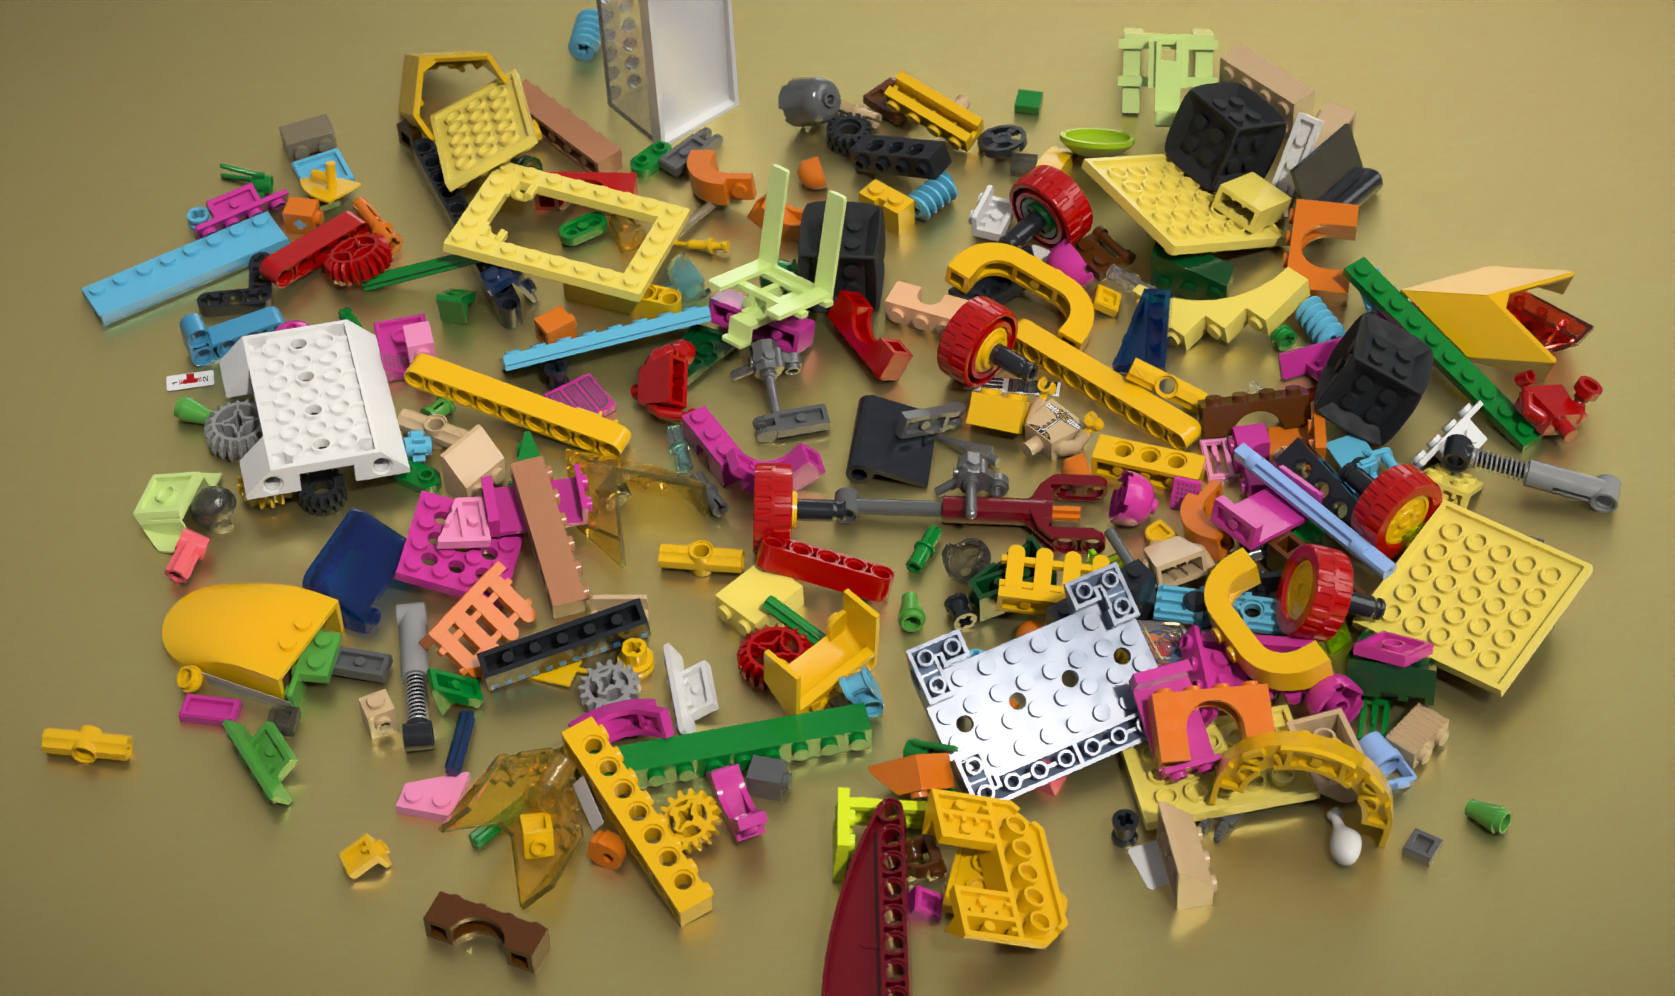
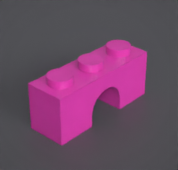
[681,406,743,488]
[1228,423,1278,498]

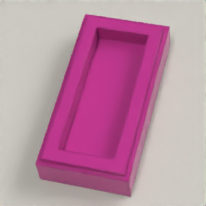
[178,694,243,727]

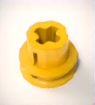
[617,638,655,679]

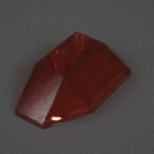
[1506,291,1594,353]

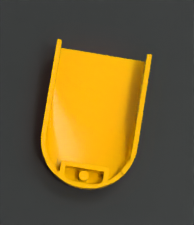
[162,583,345,700]

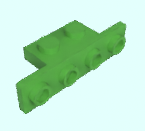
[284,625,343,713]
[222,719,299,805]

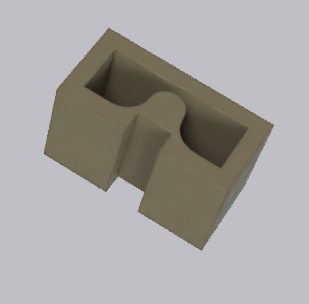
[279,114,338,163]

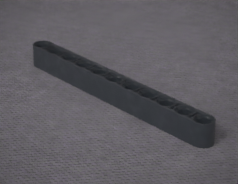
[413,138,524,329]

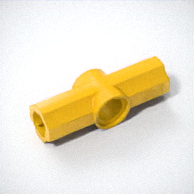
[1125,357,1208,414]
[658,540,745,577]
[41,725,133,764]

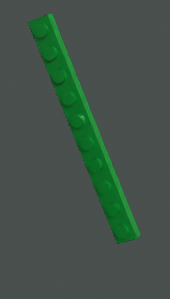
[1342,257,1543,452]

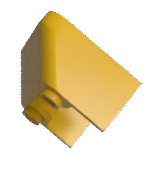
[764,588,880,716]

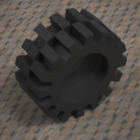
[826,112,872,157]
[297,468,348,517]

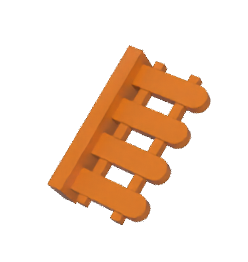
[419,561,536,679]

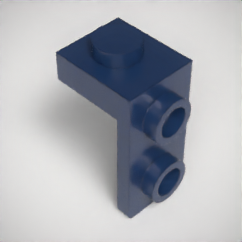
[480,265,538,303]

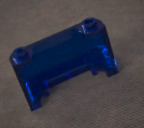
[302,508,407,635]

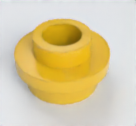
[176,665,203,694]

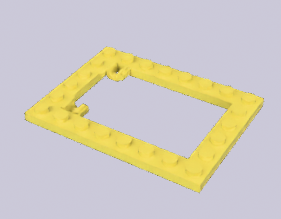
[443,162,690,303]

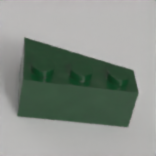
[1150,241,1234,300]
[968,535,1057,622]
[1346,654,1437,706]

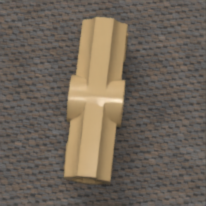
[398,408,469,450]

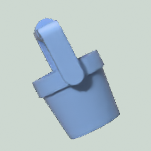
[1359,731,1417,790]

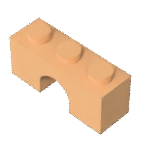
[885,281,969,335]

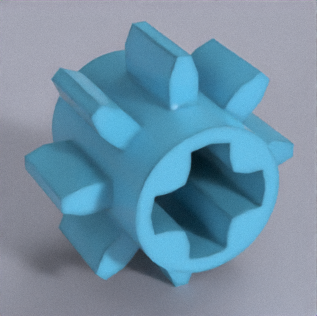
[402,430,432,463]

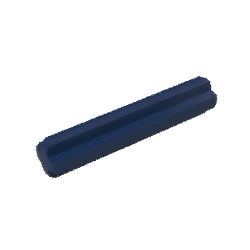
[445,710,475,776]

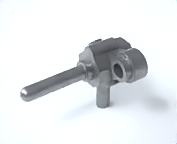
[731,339,802,414]
[934,451,1009,519]

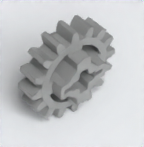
[578,659,642,712]

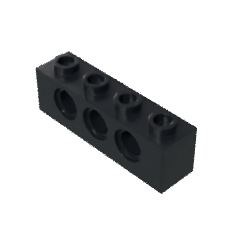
[849,134,952,180]
[1274,437,1360,528]

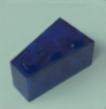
[1112,288,1173,373]

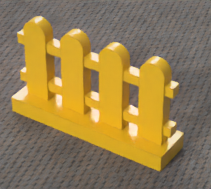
[996,544,1110,616]

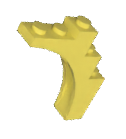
[1132,267,1310,351]

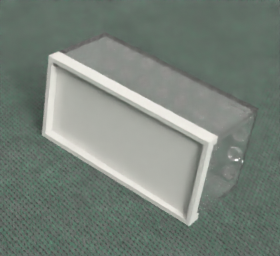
[596,0,739,144]

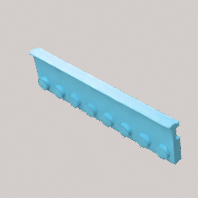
[81,211,290,326]
[499,305,712,371]

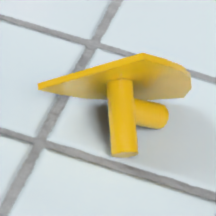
[300,161,362,203]

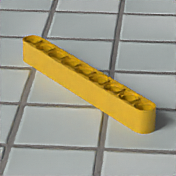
[1013,318,1203,451]
[404,353,632,460]

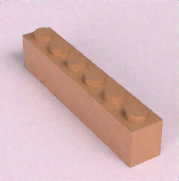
[521,79,623,173]
[510,456,590,619]

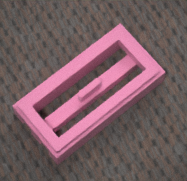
[1199,438,1236,485]

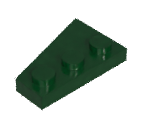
[683,324,736,386]

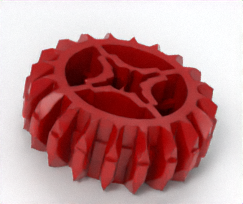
[324,232,393,286]
[737,623,812,692]

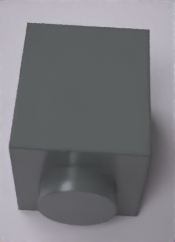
[746,755,792,802]

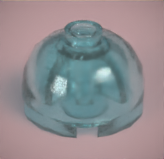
[663,251,712,304]

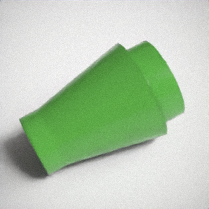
[174,396,213,425]
[898,592,926,632]
[1465,799,1512,834]

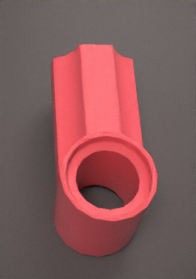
[164,527,211,584]

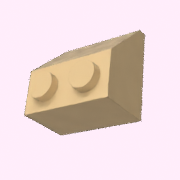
[440,424,507,498]

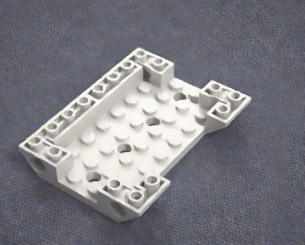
[219,319,410,500]

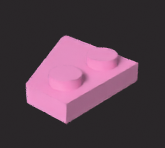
[436,497,491,549]
[396,772,471,823]

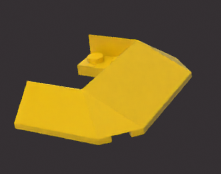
[922,788,1068,949]

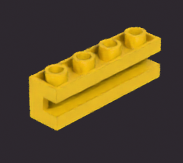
[884,70,984,152]

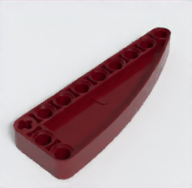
[821,798,913,996]

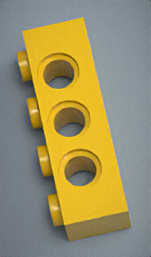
[1091,434,1206,493]

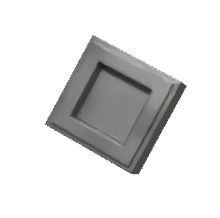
[1402,828,1443,867]

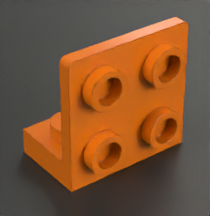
[1268,408,1327,470]

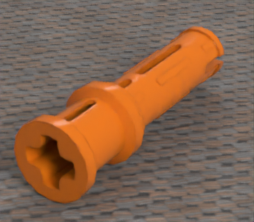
[352,197,403,254]

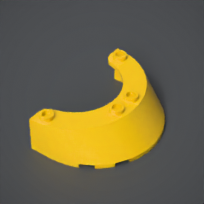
[1209,730,1393,848]

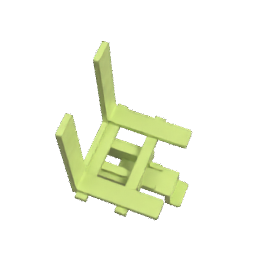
[1118,28,1219,127]
[708,164,847,349]

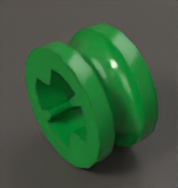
[1271,324,1298,351]

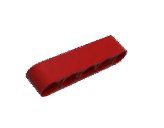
[259,211,370,288]
[756,534,895,602]

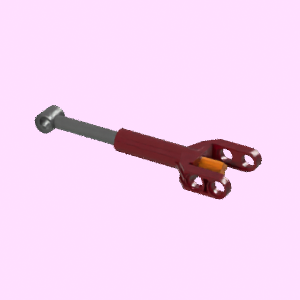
[834,474,1108,555]

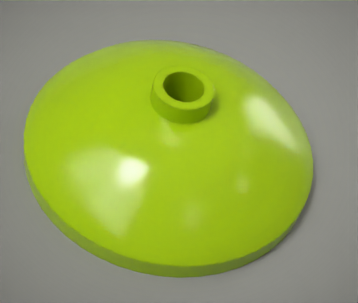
[1060,128,1135,158]

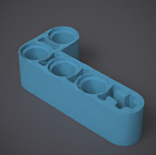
[180,306,286,366]

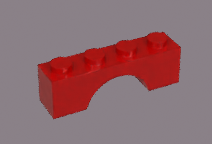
[534,171,639,211]
[827,290,913,381]

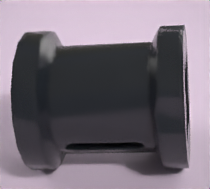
[544,358,570,391]
[944,593,977,631]
[1111,809,1139,849]

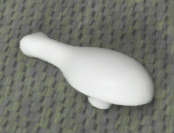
[1327,807,1362,866]

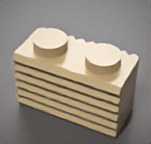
[1385,702,1450,770]

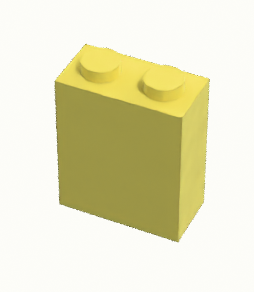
[1211,172,1293,233]
[715,563,804,636]

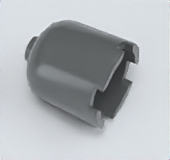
[778,77,841,127]

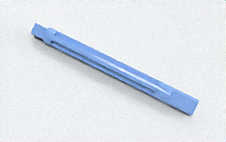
[1234,442,1397,580]

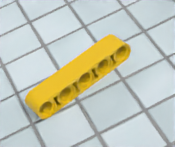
[563,283,683,319]

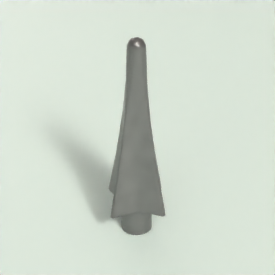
[936,435,1001,467]

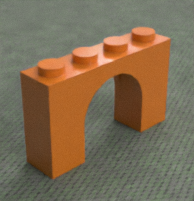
[1283,199,1359,307]
[1147,681,1275,770]

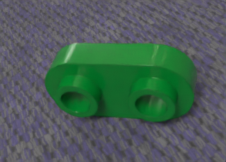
[630,141,672,178]
[559,212,607,246]
[392,459,442,494]

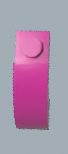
[726,443,826,495]
[568,698,675,743]
[706,764,768,842]

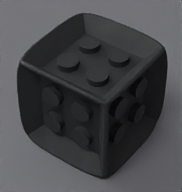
[1165,82,1287,192]
[797,201,886,313]
[1314,313,1434,446]

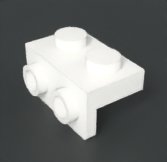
[968,185,1014,242]

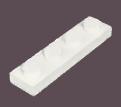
[1272,112,1325,217]

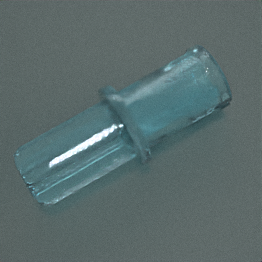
[667,425,694,474]

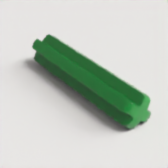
[762,595,826,646]

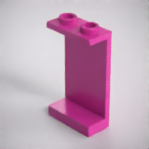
[481,464,593,537]
[1210,465,1324,551]
[1129,659,1222,782]

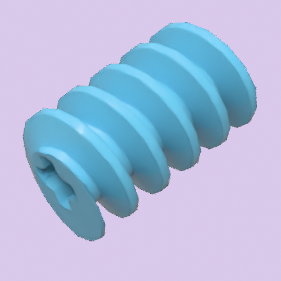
[568,9,607,61]
[908,171,958,221]
[1295,296,1346,344]

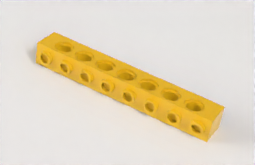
[561,716,714,927]

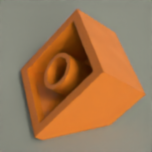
[868,753,955,800]

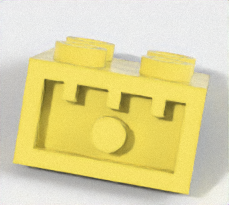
[1422,463,1484,509]

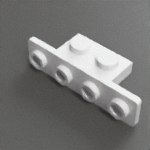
[1411,401,1487,469]
[663,643,719,735]

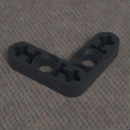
[197,252,274,317]

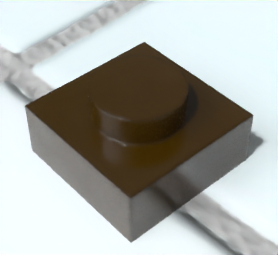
[397,120,422,153]

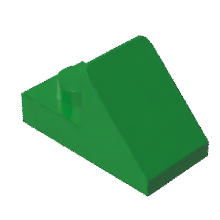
[436,288,476,325]
[427,668,484,716]

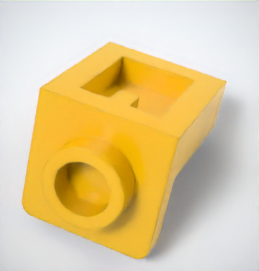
[520,812,555,859]
[339,833,392,880]

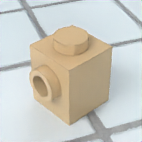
[358,689,399,740]

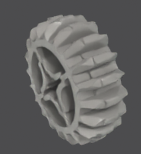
[203,398,263,462]

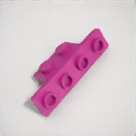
[194,183,289,240]
[1278,337,1342,381]
[1179,625,1235,729]

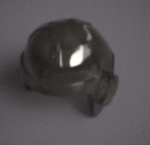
[190,486,237,534]
[942,538,991,586]

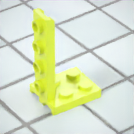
[832,787,927,882]

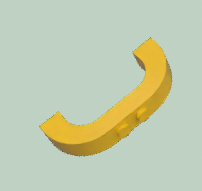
[945,242,1094,352]
[1204,548,1333,691]

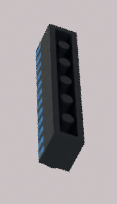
[476,598,651,691]

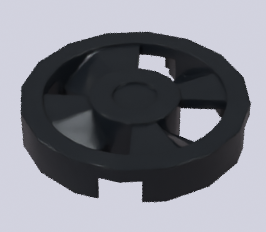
[977,125,1027,159]

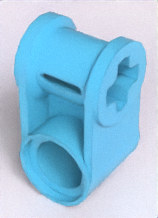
[839,666,885,718]

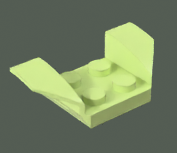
[133,471,222,553]

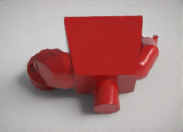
[630,339,696,422]
[1513,369,1603,442]

